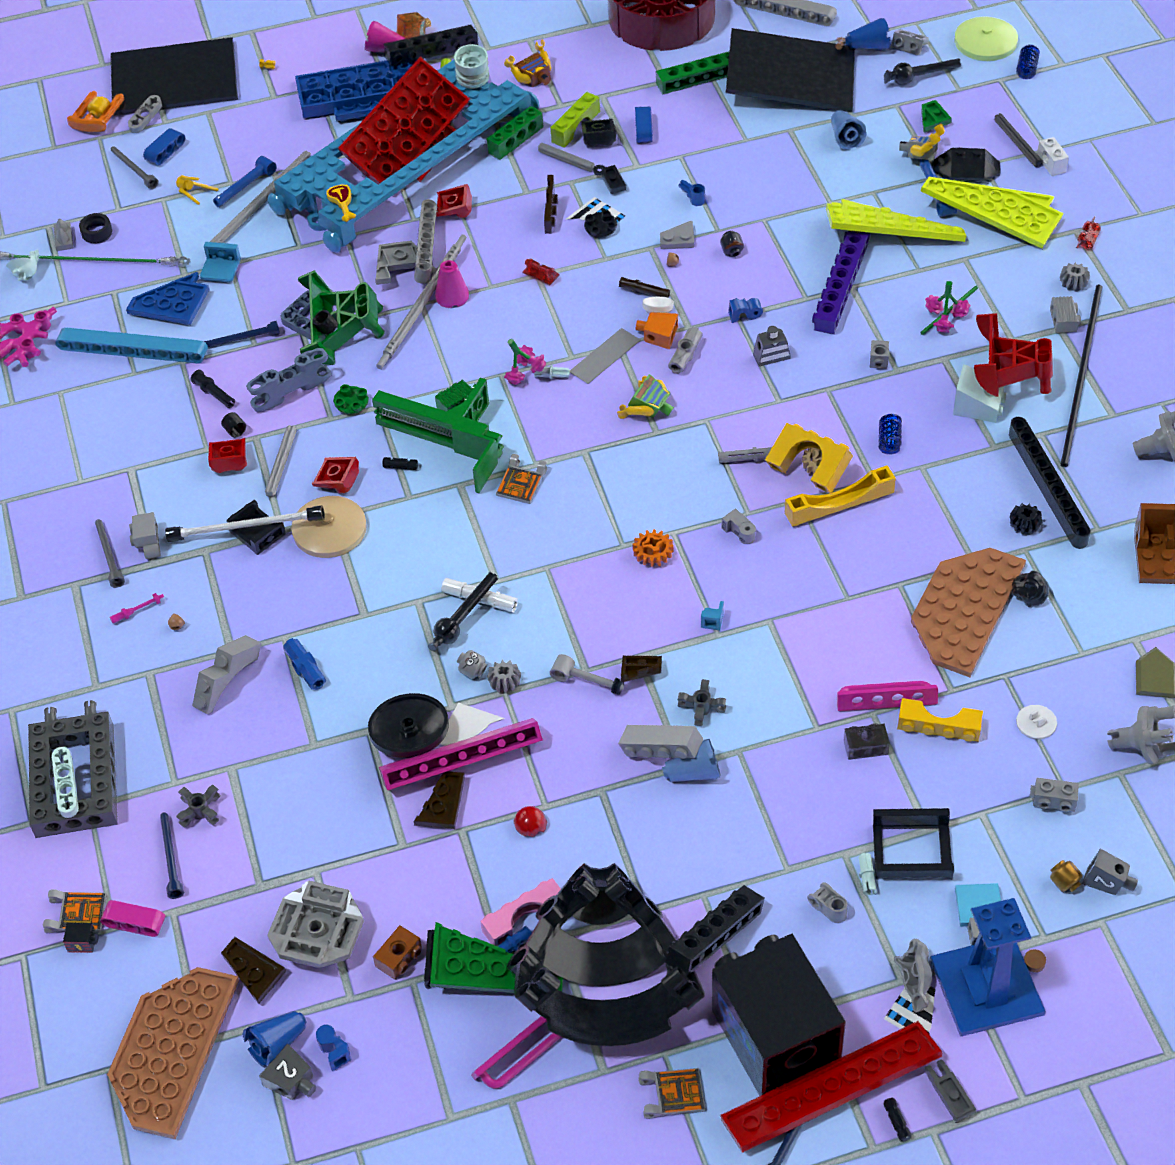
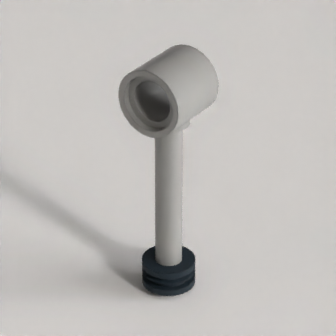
[550,654,624,695]

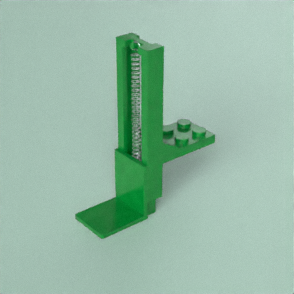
[372,377,504,493]

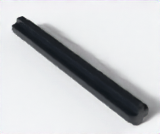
[994,113,1042,167]

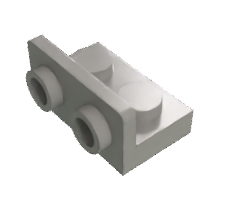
[891,29,929,55]

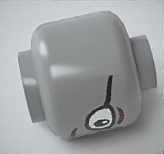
[457,650,487,679]

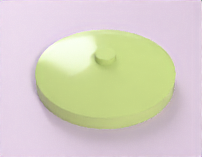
[954,17,1018,61]

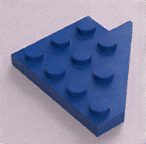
[126,272,210,325]

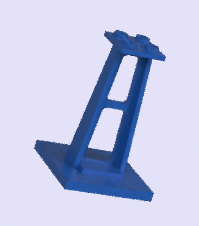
[930,897,1046,1037]

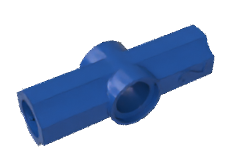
[283,638,326,690]

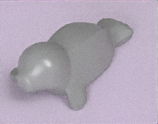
[894,938,932,1012]

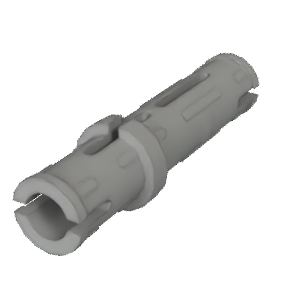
[718,447,772,463]

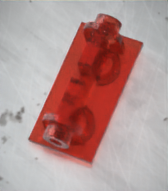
[1076,216,1101,250]
[522,258,560,285]

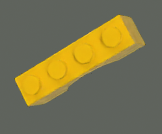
[897,698,983,742]

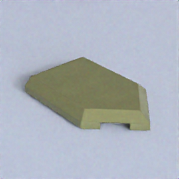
[1135,647,1175,698]

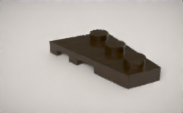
[544,175,558,234]
[414,771,465,829]
[221,937,286,1004]

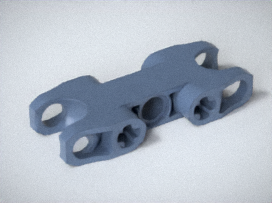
[246,348,331,412]

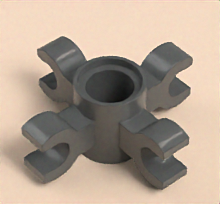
[677,679,726,726]
[176,785,221,828]

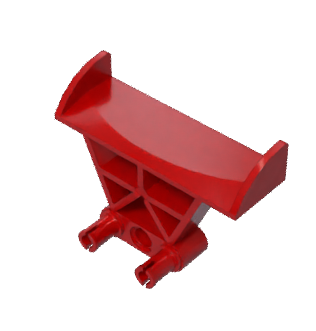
[974,313,1053,397]

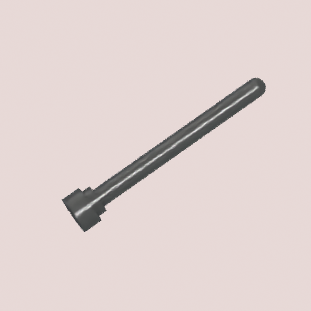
[110,146,159,189]
[95,519,125,588]

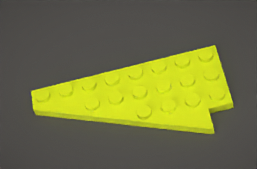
[921,177,1064,249]
[826,199,966,242]

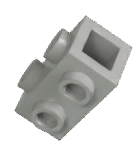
[1029,777,1079,812]

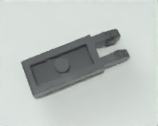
[924,1059,976,1123]

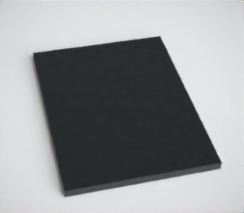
[725,28,855,112]
[111,37,238,116]

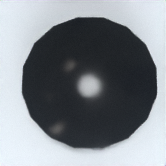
[584,209,617,237]

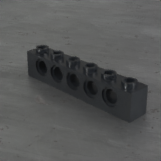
[384,24,478,66]
[666,885,765,976]

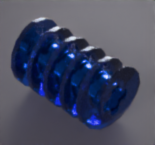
[1016,44,1040,79]
[878,414,902,454]

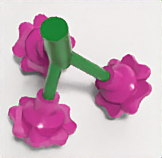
[925,281,971,332]
[504,339,546,385]

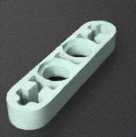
[52,747,79,818]

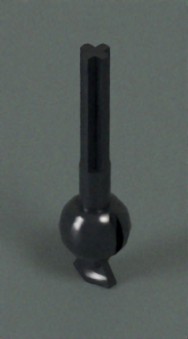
[884,58,961,85]
[428,571,498,652]

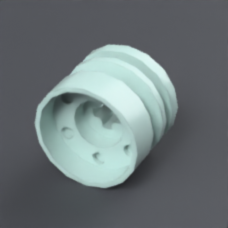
[454,44,490,88]

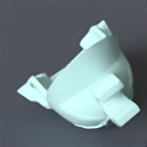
[6,249,39,281]

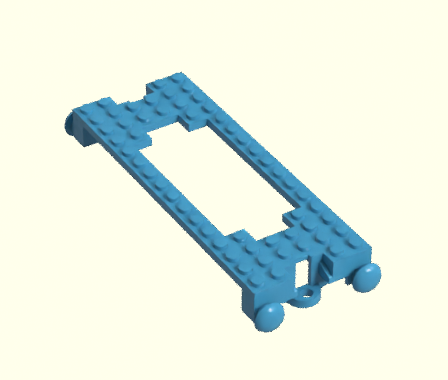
[268,60,540,252]

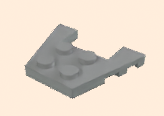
[375,241,438,285]

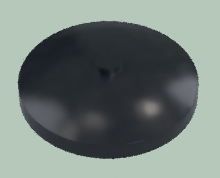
[368,693,449,758]

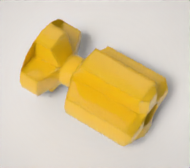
[259,59,276,69]

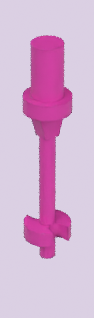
[109,593,164,623]

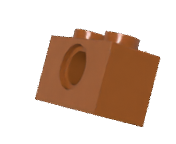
[373,925,422,980]

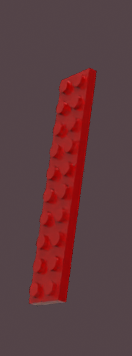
[720,1021,942,1153]

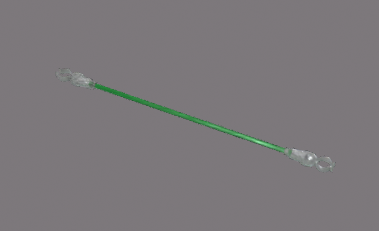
[0,251,191,267]

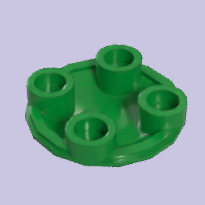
[333,384,369,414]

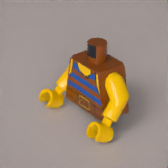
[504,39,551,87]

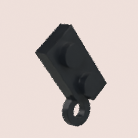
[593,164,626,194]

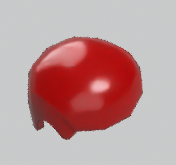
[513,806,547,837]

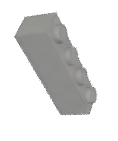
[618,725,704,759]

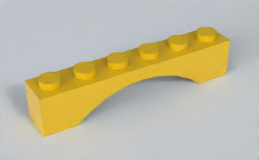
[784,465,896,527]

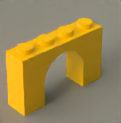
[765,423,853,493]

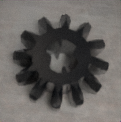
[1009,503,1042,535]

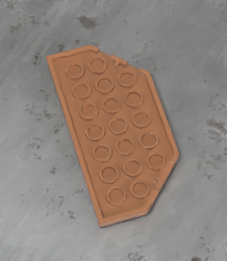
[911,547,1026,677]
[107,967,239,1139]

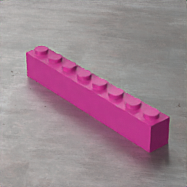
[379,718,543,791]

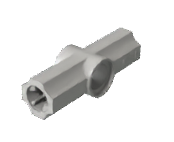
[668,327,703,374]

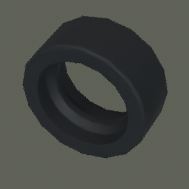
[79,213,113,243]

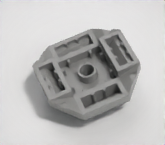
[267,881,364,968]

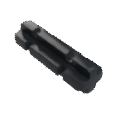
[382,457,418,470]
[883,1097,911,1142]

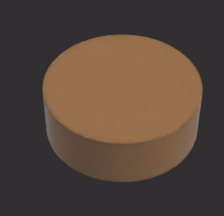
[1024,949,1046,972]

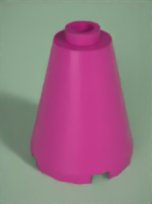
[364,21,406,53]
[435,260,469,308]

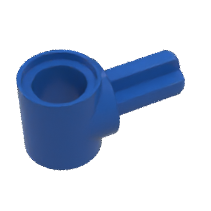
[678,180,705,206]

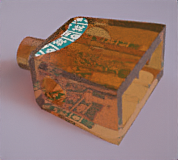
[396,12,431,39]

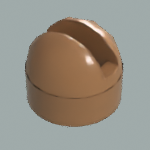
[667,252,679,266]
[168,613,185,630]

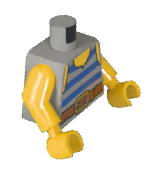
[899,124,945,160]

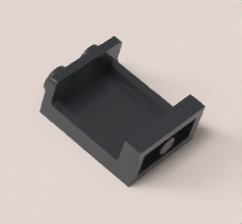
[226,500,286,555]

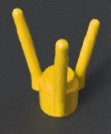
[176,175,219,205]

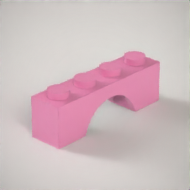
[480,878,561,946]

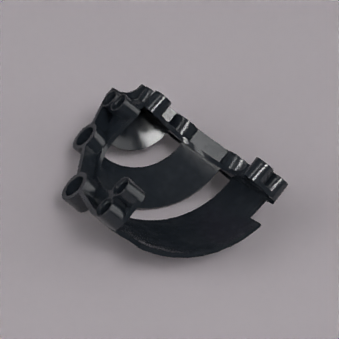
[507,863,705,1046]

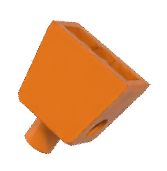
[636,312,678,349]

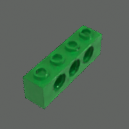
[487,106,544,160]

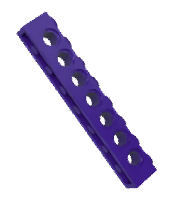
[812,230,870,335]

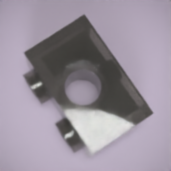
[843,723,890,760]

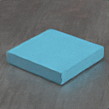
[955,883,1001,926]

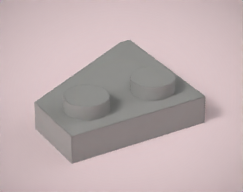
[660,221,694,249]

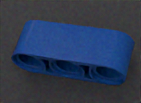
[635,106,653,143]
[143,128,186,165]

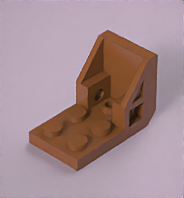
[1134,503,1175,584]

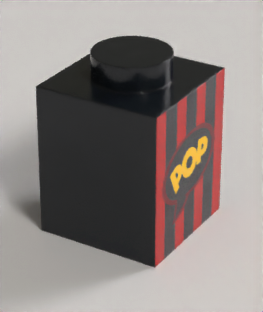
[63,923,98,953]

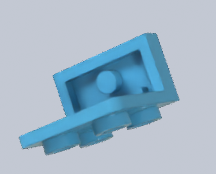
[200,241,241,282]

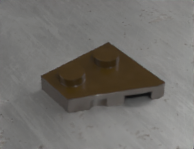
[621,655,662,682]

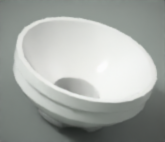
[642,297,674,314]

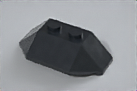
[934,147,1000,181]

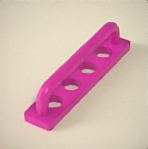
[837,681,938,711]
[471,1016,561,1089]

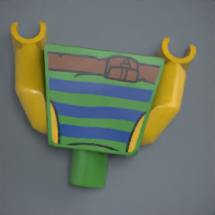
[617,374,674,419]

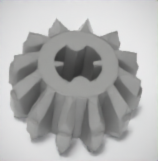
[1060,262,1090,291]
[487,659,521,693]

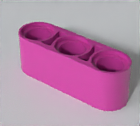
[100,900,166,937]

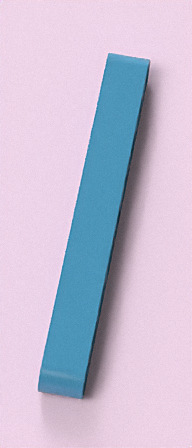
[55,327,208,364]

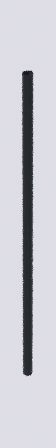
[1060,284,1103,467]

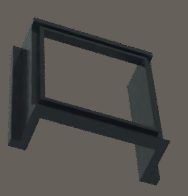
[873,808,954,880]

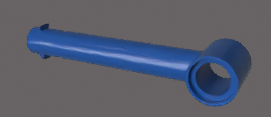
[213,155,277,207]
[919,159,957,217]

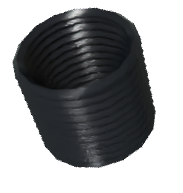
[313,310,338,335]
[221,412,246,437]

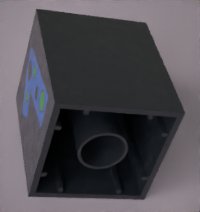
[712,933,846,1096]

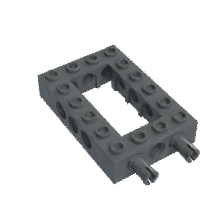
[28,700,118,838]

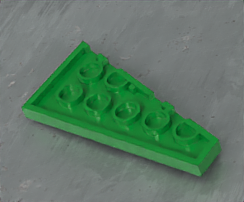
[430,922,563,993]

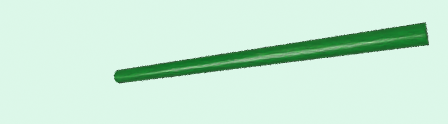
[920,286,978,335]

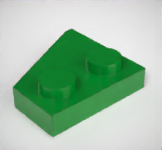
[921,99,952,133]

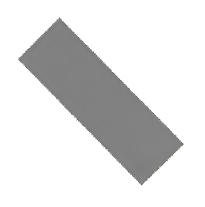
[570,328,640,384]

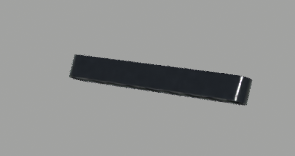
[1008,416,1091,549]

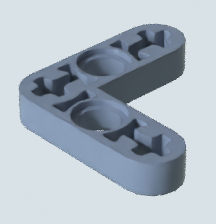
[280,290,311,340]

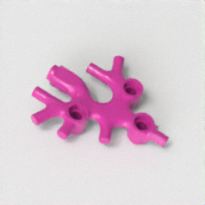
[0,307,57,367]

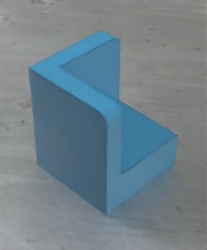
[701,601,724,631]

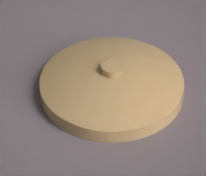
[291,496,367,558]

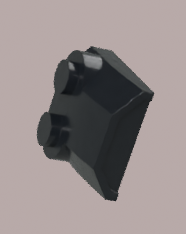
[581,118,616,147]

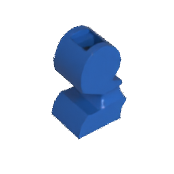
[728,298,763,323]
[316,1024,351,1071]

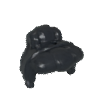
[1012,571,1050,607]

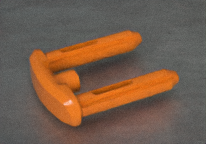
[67,91,124,132]

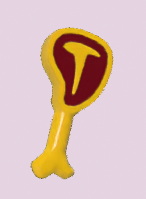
[326,184,356,222]

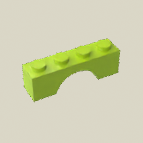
[550,91,600,148]

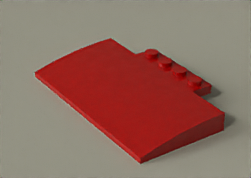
[338,57,470,185]

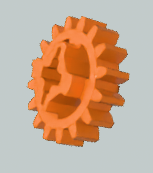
[632,529,674,567]

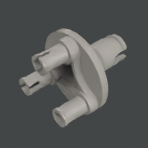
[1133,411,1175,462]
[1107,705,1175,764]

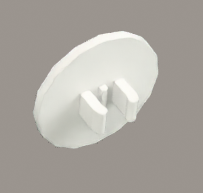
[1016,705,1057,739]

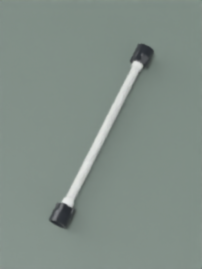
[165,505,325,542]

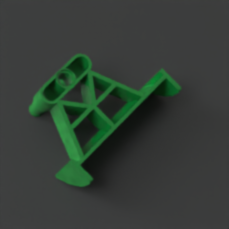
[298,270,385,365]

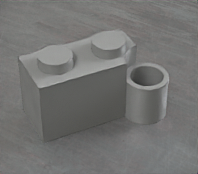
[129,512,161,559]

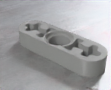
[128,95,162,133]

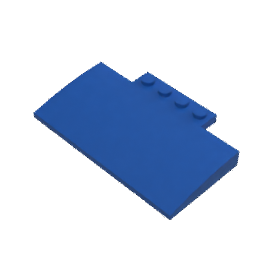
[295,60,417,121]

